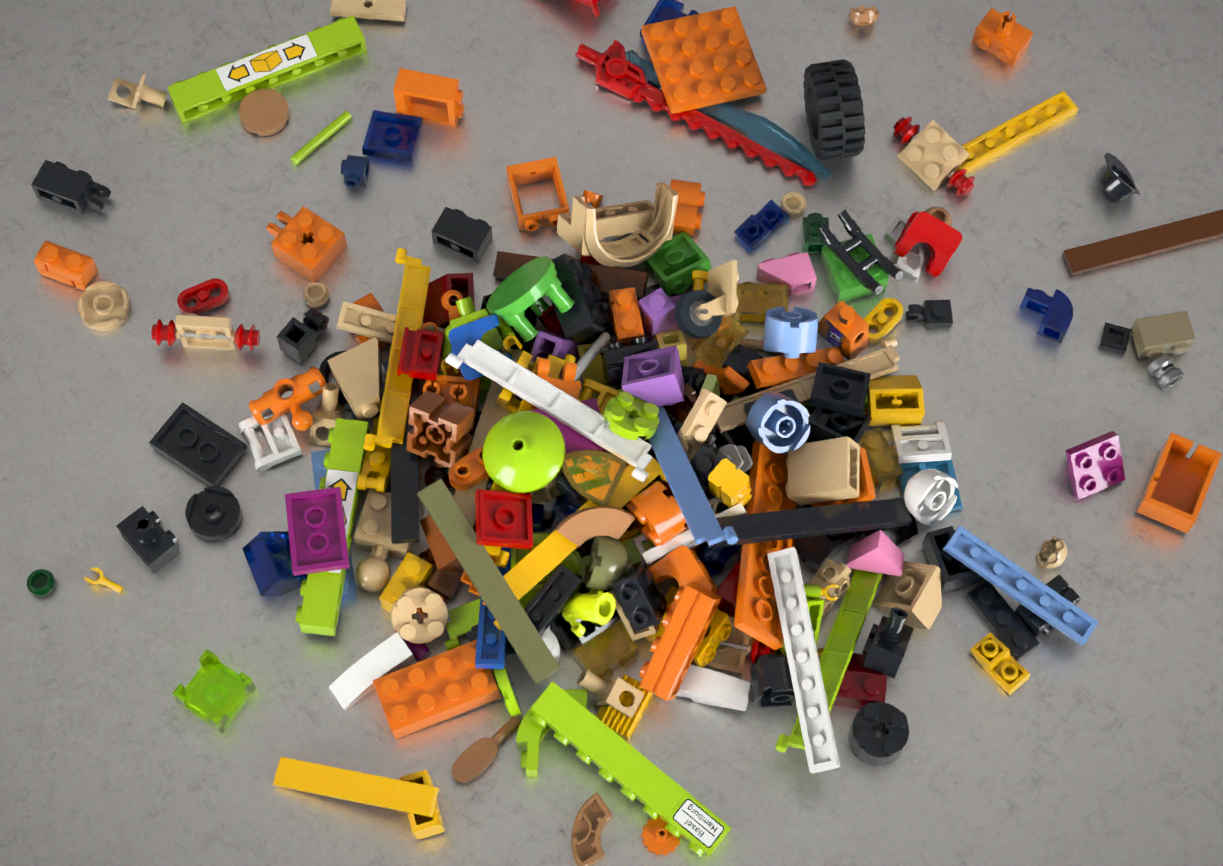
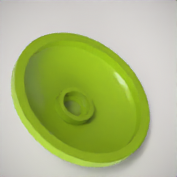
[482,411,565,493]

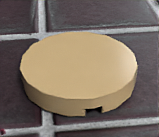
[77,281,131,331]

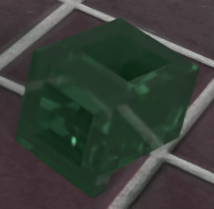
[801,213,829,254]

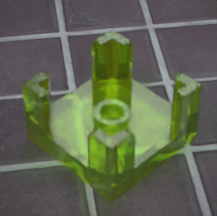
[172,649,256,733]

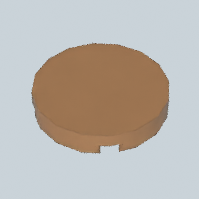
[238,89,290,136]

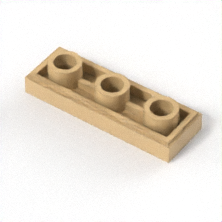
[330,0,407,21]

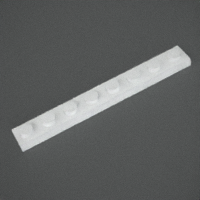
[767,547,840,774]

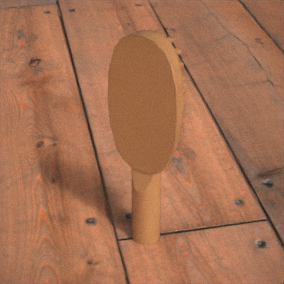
[452,716,522,783]

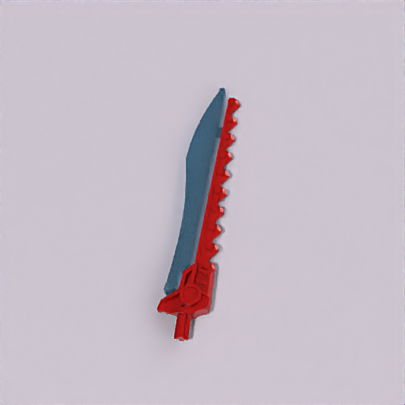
[575,40,831,186]

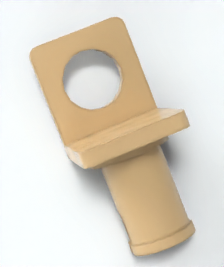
[108,73,168,109]
[309,383,345,447]
[577,669,644,718]

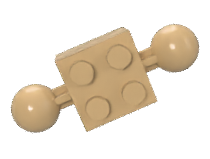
[353,466,424,592]

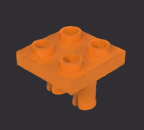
[423,375,482,432]

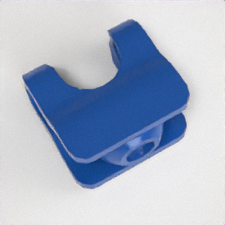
[448,315,513,380]

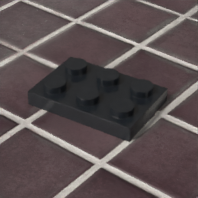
[149,402,247,486]

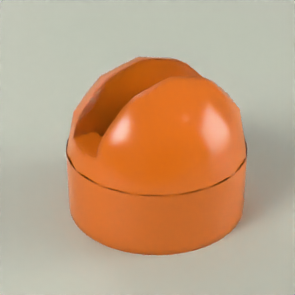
[583,190,604,208]

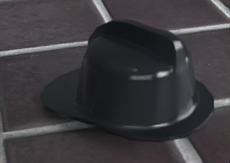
[1099,153,1140,203]

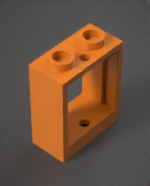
[393,68,464,127]
[506,157,569,231]

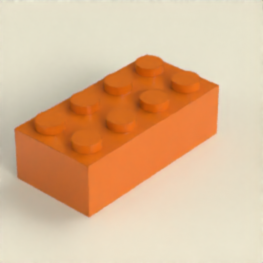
[373,640,501,739]

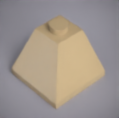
[872,561,942,630]

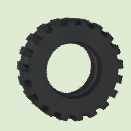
[803,59,865,161]

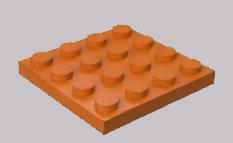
[641,6,767,114]

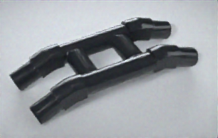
[817,209,904,295]

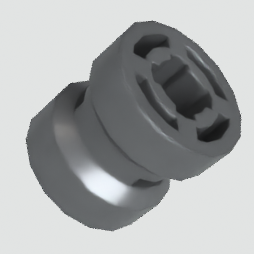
[1147,354,1184,390]

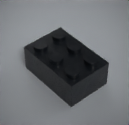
[550,253,613,345]

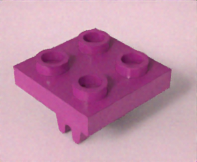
[1065,431,1125,500]

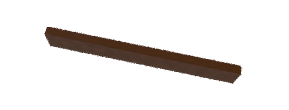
[1062,209,1223,276]

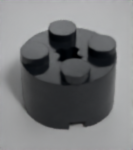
[750,654,795,708]
[848,702,909,766]

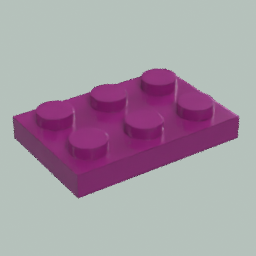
[285,487,350,576]

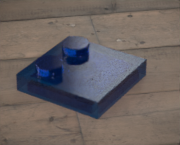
[362,110,423,162]

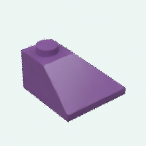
[621,345,685,407]

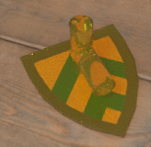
[561,450,627,506]

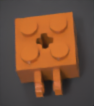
[266,206,347,282]

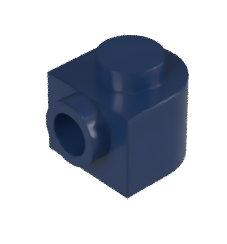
[341,155,370,188]

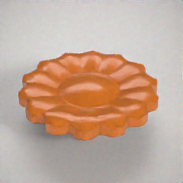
[641,817,681,855]

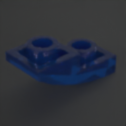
[734,200,790,250]

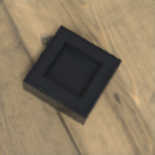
[1098,322,1131,356]

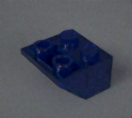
[242,531,308,596]

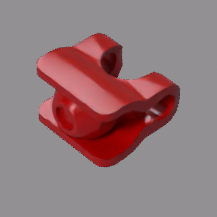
[893,211,962,277]

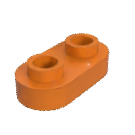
[449,447,489,490]

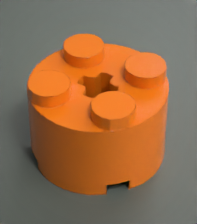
[625,481,689,547]

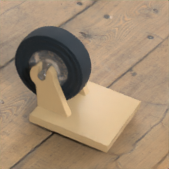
[675,260,739,339]

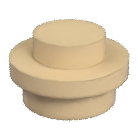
[303,282,329,308]

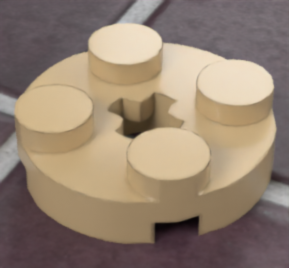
[391,587,448,644]

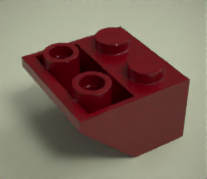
[423,273,475,329]

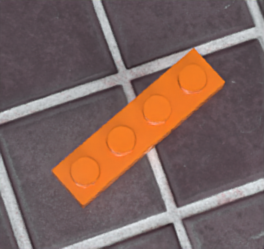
[747,347,845,389]

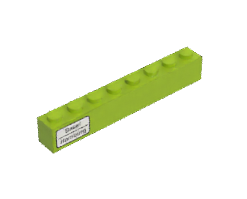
[530,681,731,857]

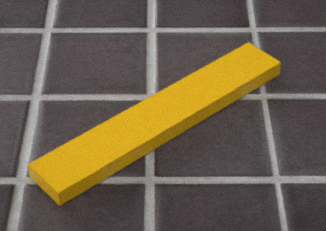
[956,91,1078,173]
[273,757,439,817]

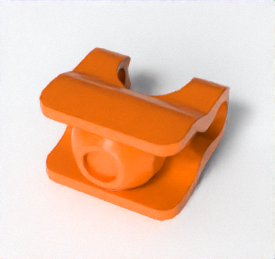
[648,545,718,614]

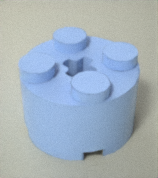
[763,307,818,358]

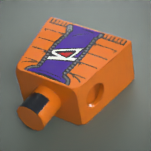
[817,301,868,361]

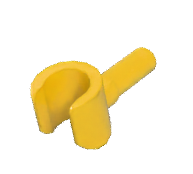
[84,567,123,593]

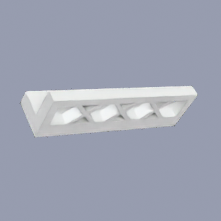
[633,497,746,568]

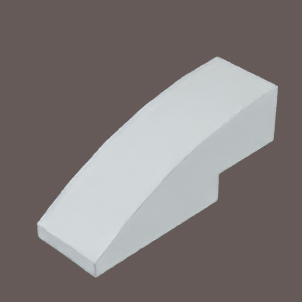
[329,632,414,710]
[676,665,752,711]

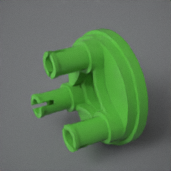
[486,256,574,342]

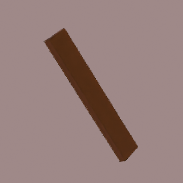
[493,251,649,299]

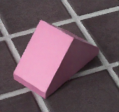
[847,530,905,576]

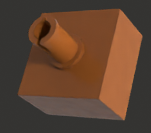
[419,515,476,573]

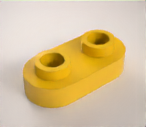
[864,298,903,343]

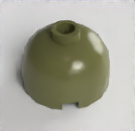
[584,536,632,591]

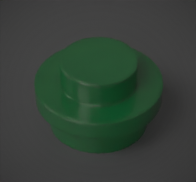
[27,569,55,597]

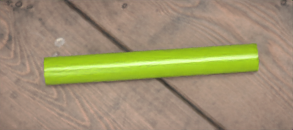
[290,111,352,165]

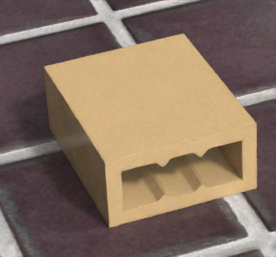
[785,436,860,506]

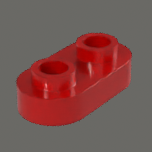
[177,278,229,315]

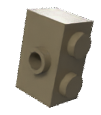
[1131,311,1196,359]

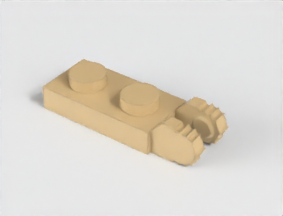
[677,388,727,462]

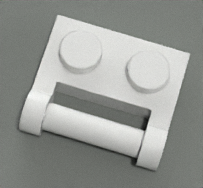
[238,409,302,472]
[890,421,952,464]

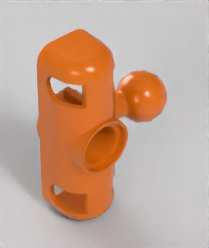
[249,367,326,431]

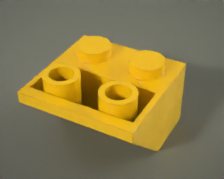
[866,375,925,427]

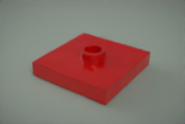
[475,489,533,549]

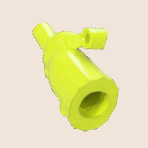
[561,589,616,637]

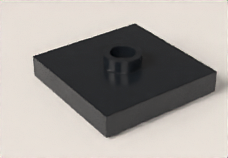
[809,362,871,417]

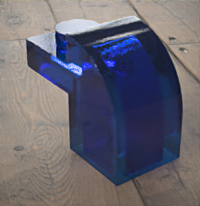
[1020,287,1073,344]

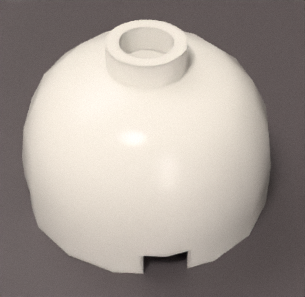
[904,469,958,525]

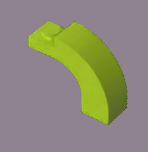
[516,689,588,777]

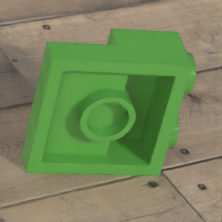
[643,231,712,296]

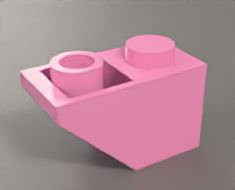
[756,252,817,296]

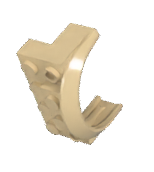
[557,182,679,268]

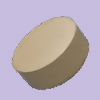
[780,192,806,218]

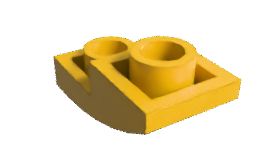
[970,632,1030,695]

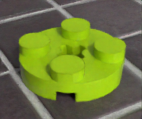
[603,392,659,440]

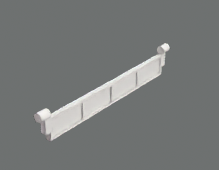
[445,340,652,483]

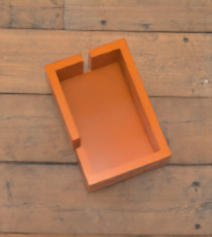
[1136,432,1222,533]

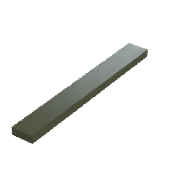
[417,479,560,684]

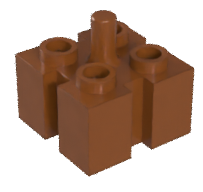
[407,390,474,468]

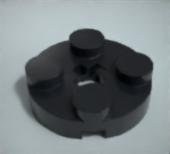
[185,486,242,540]

